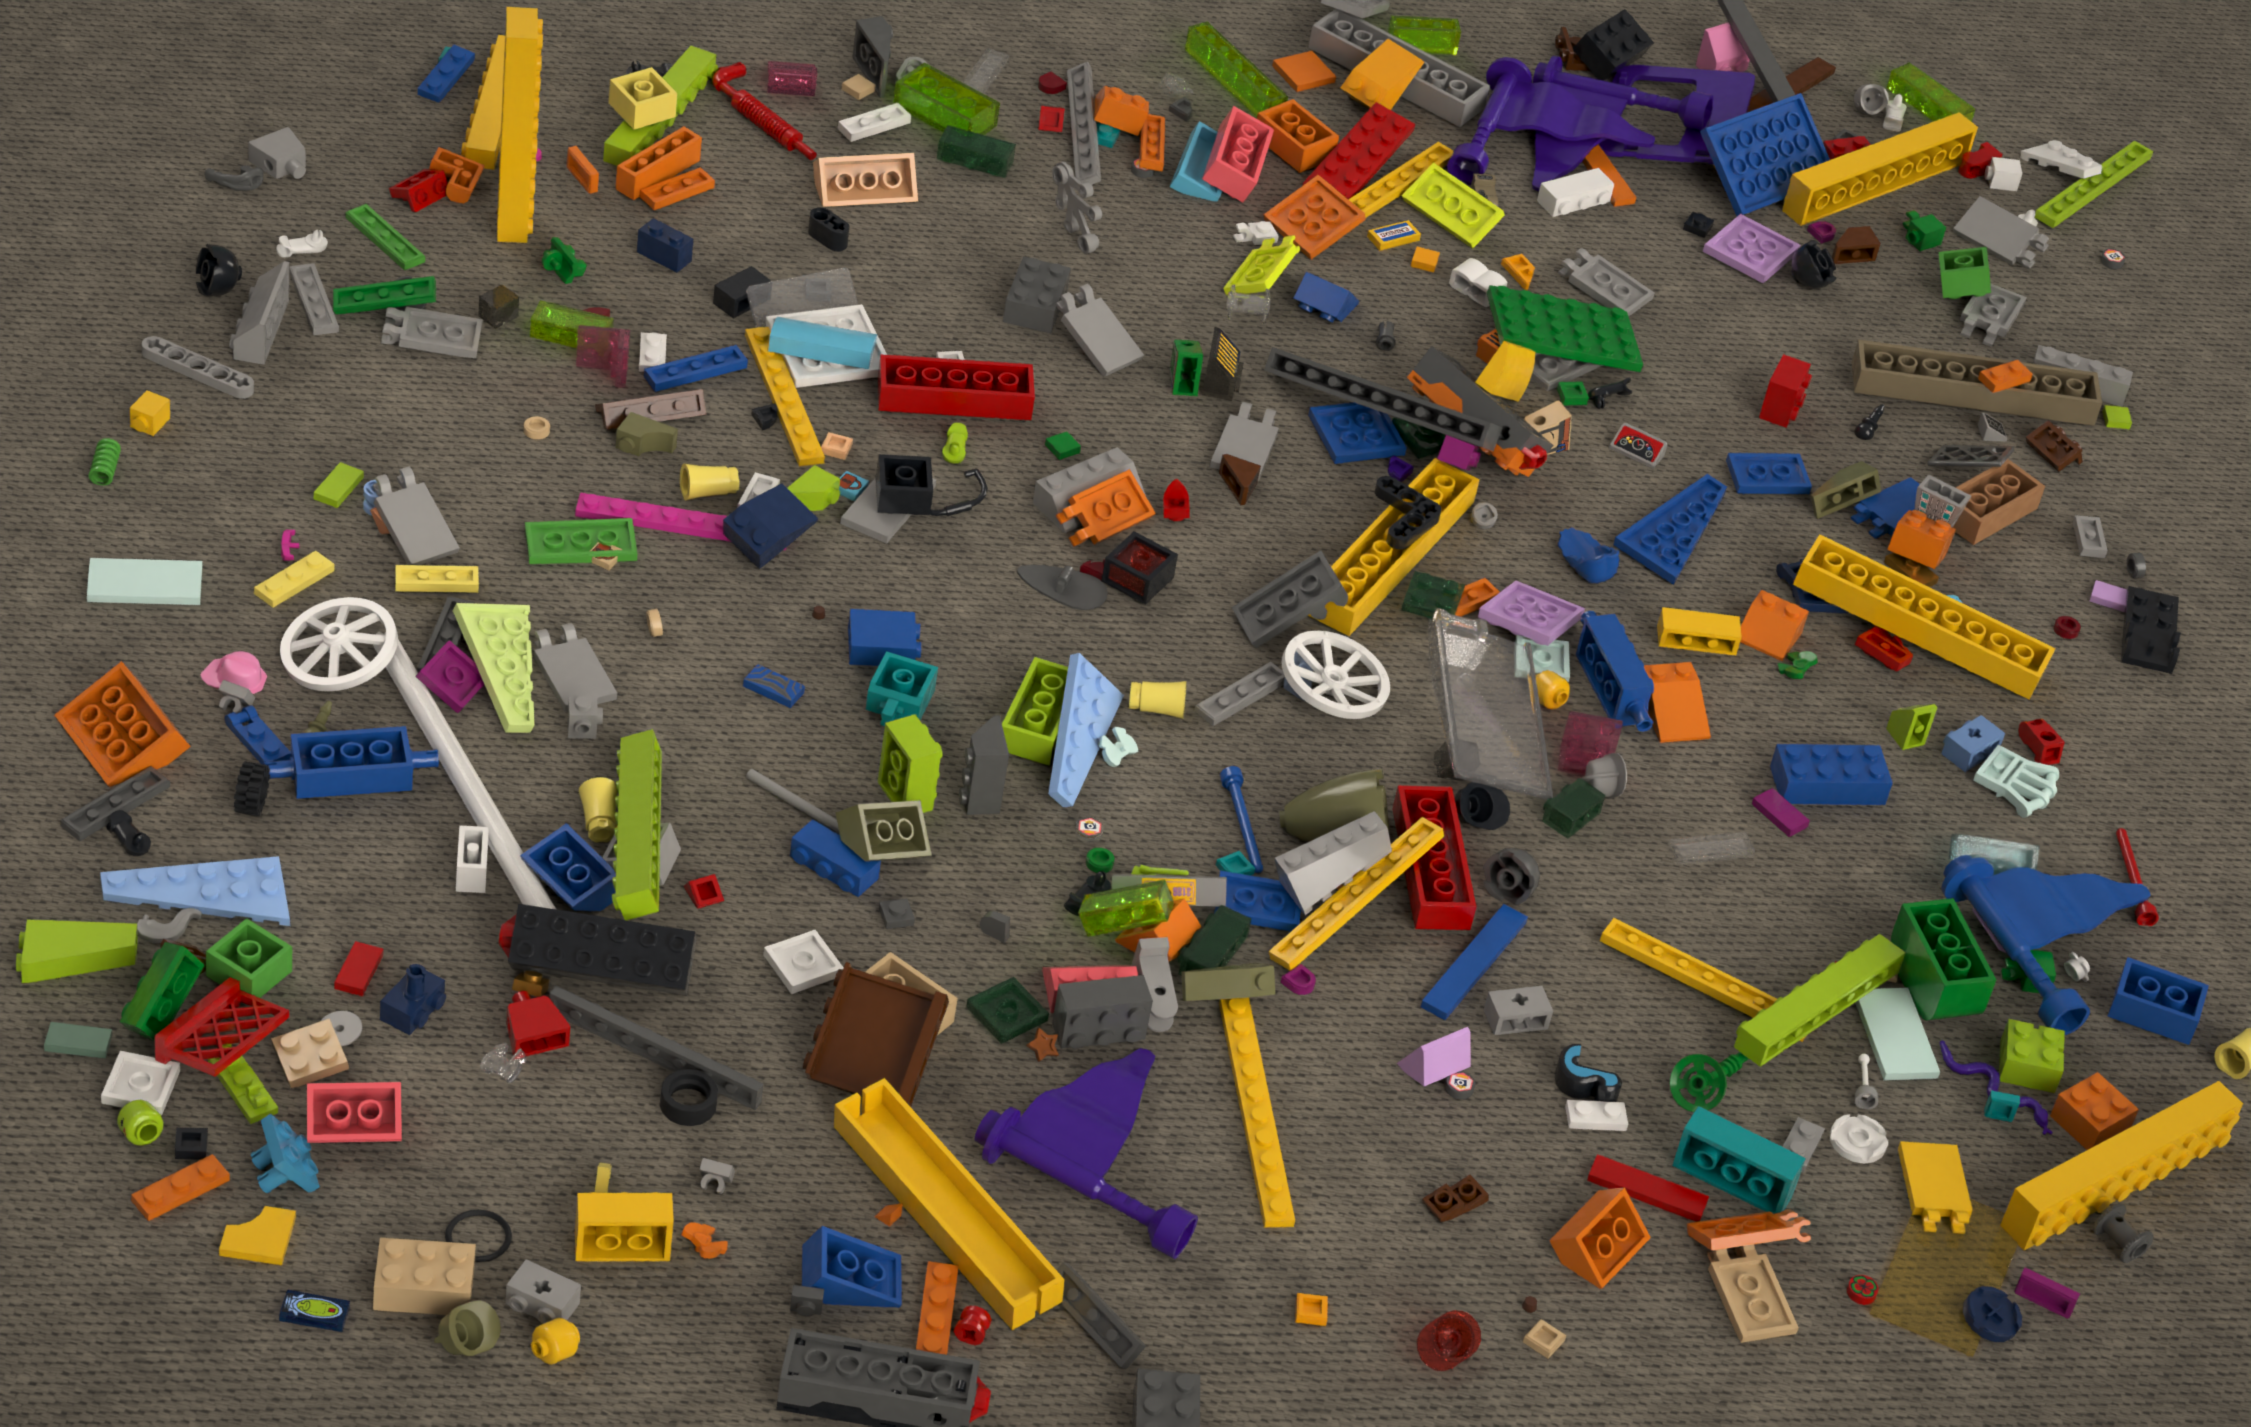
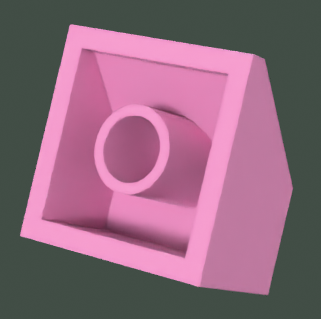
[1696,23,1749,72]

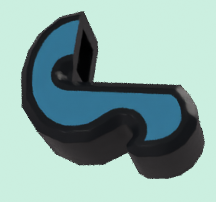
[1555,1044,1622,1102]

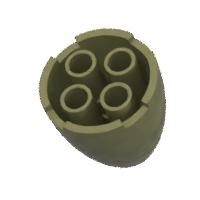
[1280,768,1389,842]

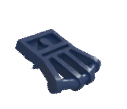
[1776,559,1849,614]

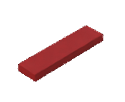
[1587,1154,1709,1222]

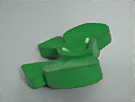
[1778,651,1818,679]

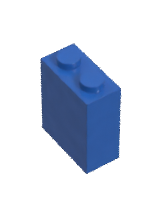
[848,609,921,666]

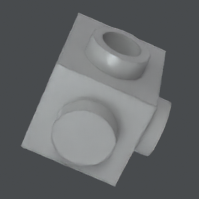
[567,696,603,739]

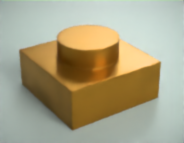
[512,970,550,997]

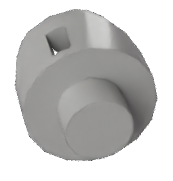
[1854,84,1889,115]

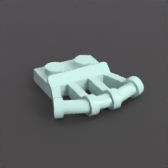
[1973,745,2059,818]

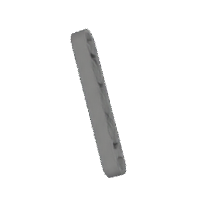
[142,336,254,398]

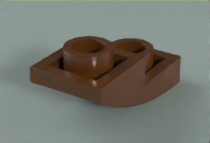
[1422,1175,1489,1222]

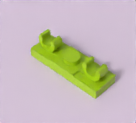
[208,1044,278,1124]

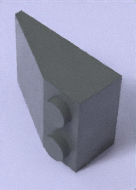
[852,16,893,98]

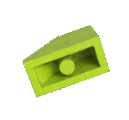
[787,465,840,511]
[1886,704,1937,750]

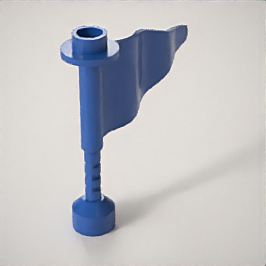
[1941,855,2151,1035]

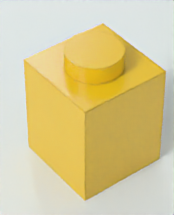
[130,390,170,436]

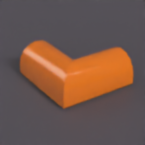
[429,147,485,204]

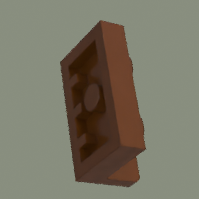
[1555,27,1591,71]
[2026,420,2083,472]

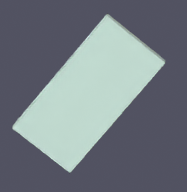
[87,558,202,605]
[1855,988,1940,1080]

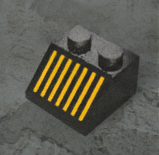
[1202,327,1244,401]

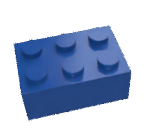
[2108,957,2209,1045]

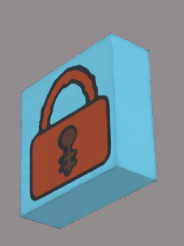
[839,471,869,501]

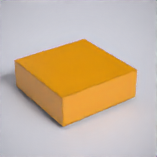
[1411,246,1440,272]
[1295,1293,1328,1326]

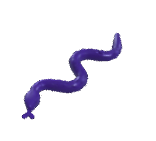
[1939,1040,2053,1135]

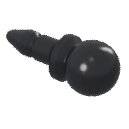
[1854,404,1885,440]

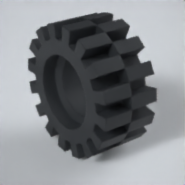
[234,761,270,816]

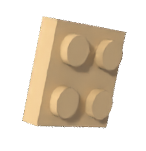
[271,1019,349,1088]

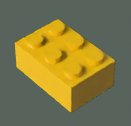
[575,1192,674,1261]

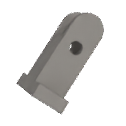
[1131,937,1178,1032]

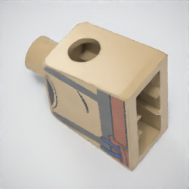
[1524,400,1572,455]

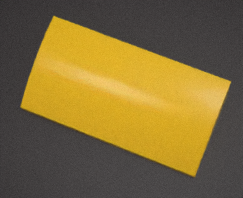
[1475,341,1535,402]

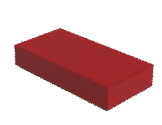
[334,941,383,996]

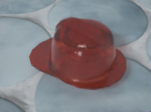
[1417,1310,1481,1371]

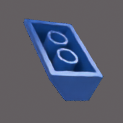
[520,823,616,911]

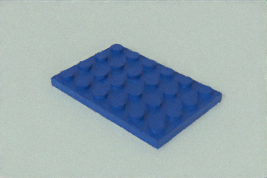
[1700,93,1830,216]

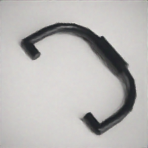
[930,468,988,516]

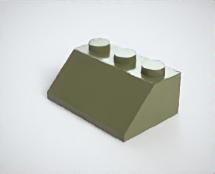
[836,800,932,861]

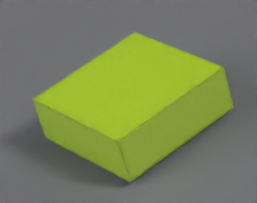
[2102,405,2132,429]

